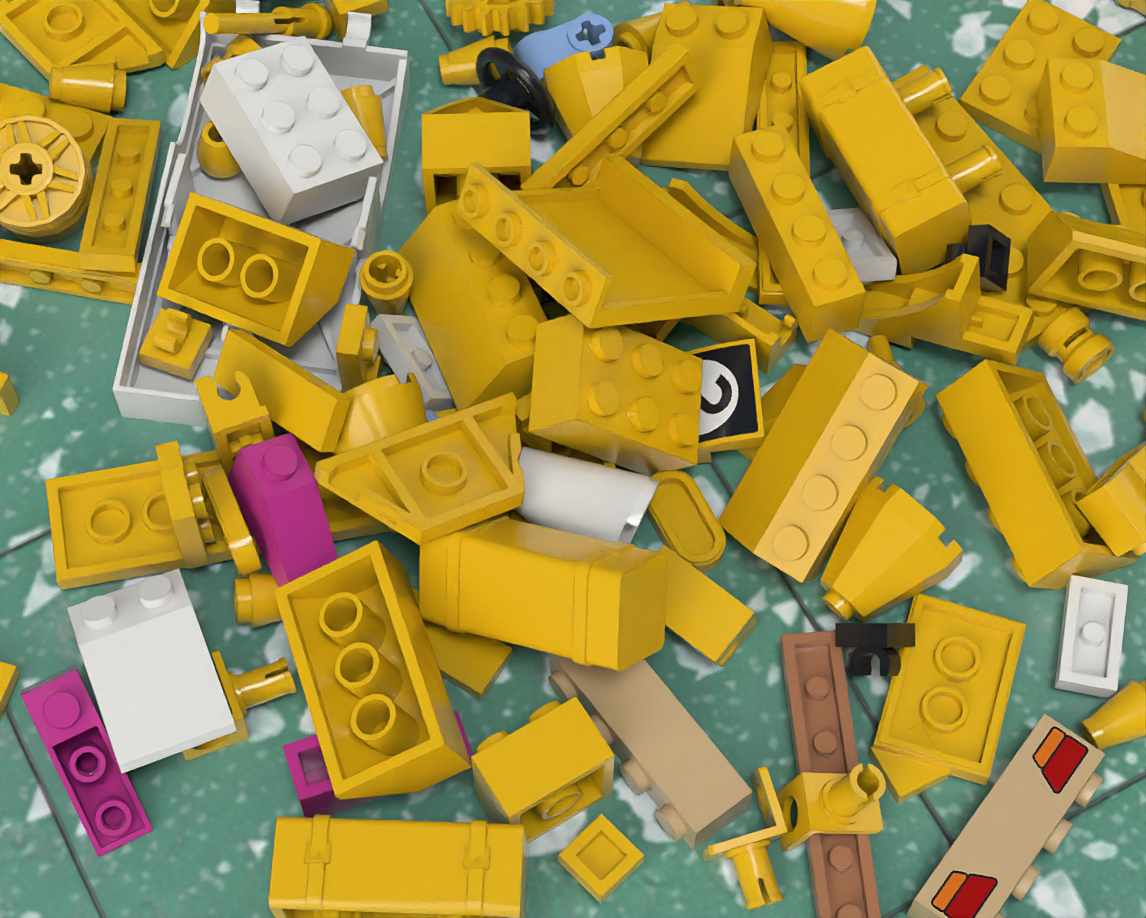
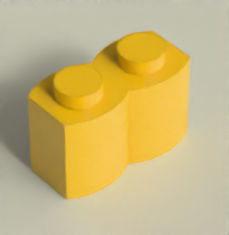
[1075,441,1146,558]

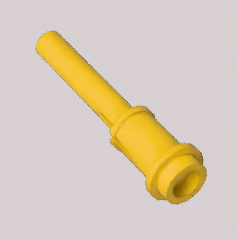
[203,3,333,40]

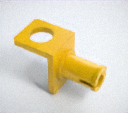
[182,650,297,761]
[776,763,886,851]
[702,766,788,911]

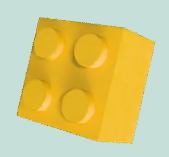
[471,696,615,844]

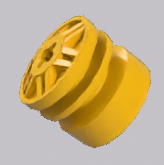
[0,114,96,244]

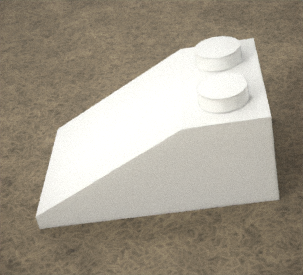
[67,568,237,773]

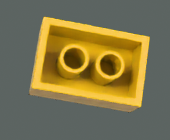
[528,313,703,476]

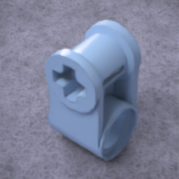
[514,14,614,83]

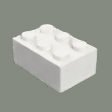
[199,36,384,225]

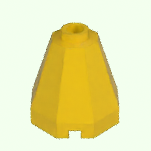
[543,46,649,167]
[820,476,963,623]

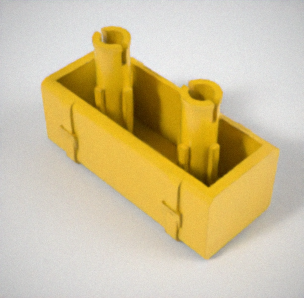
[799,46,1003,275]
[419,514,668,671]
[269,814,529,918]

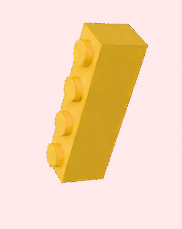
[728,123,866,343]

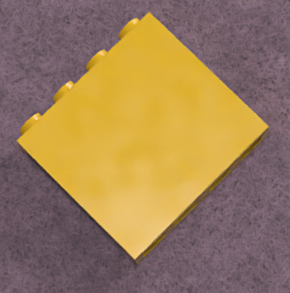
[456,156,757,328]

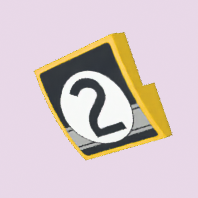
[687,338,765,463]

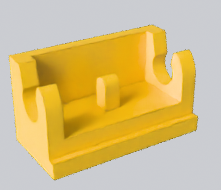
[682,297,799,375]
[194,371,275,477]
[658,544,758,667]

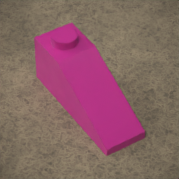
[227,433,338,587]

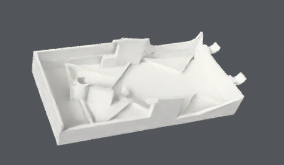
[112,0,411,437]

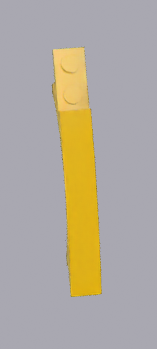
[659,178,1034,365]

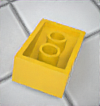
[640,3,774,171]
[1036,58,1146,184]

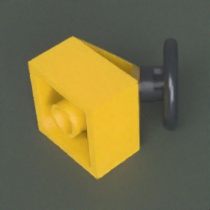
[422,47,555,217]

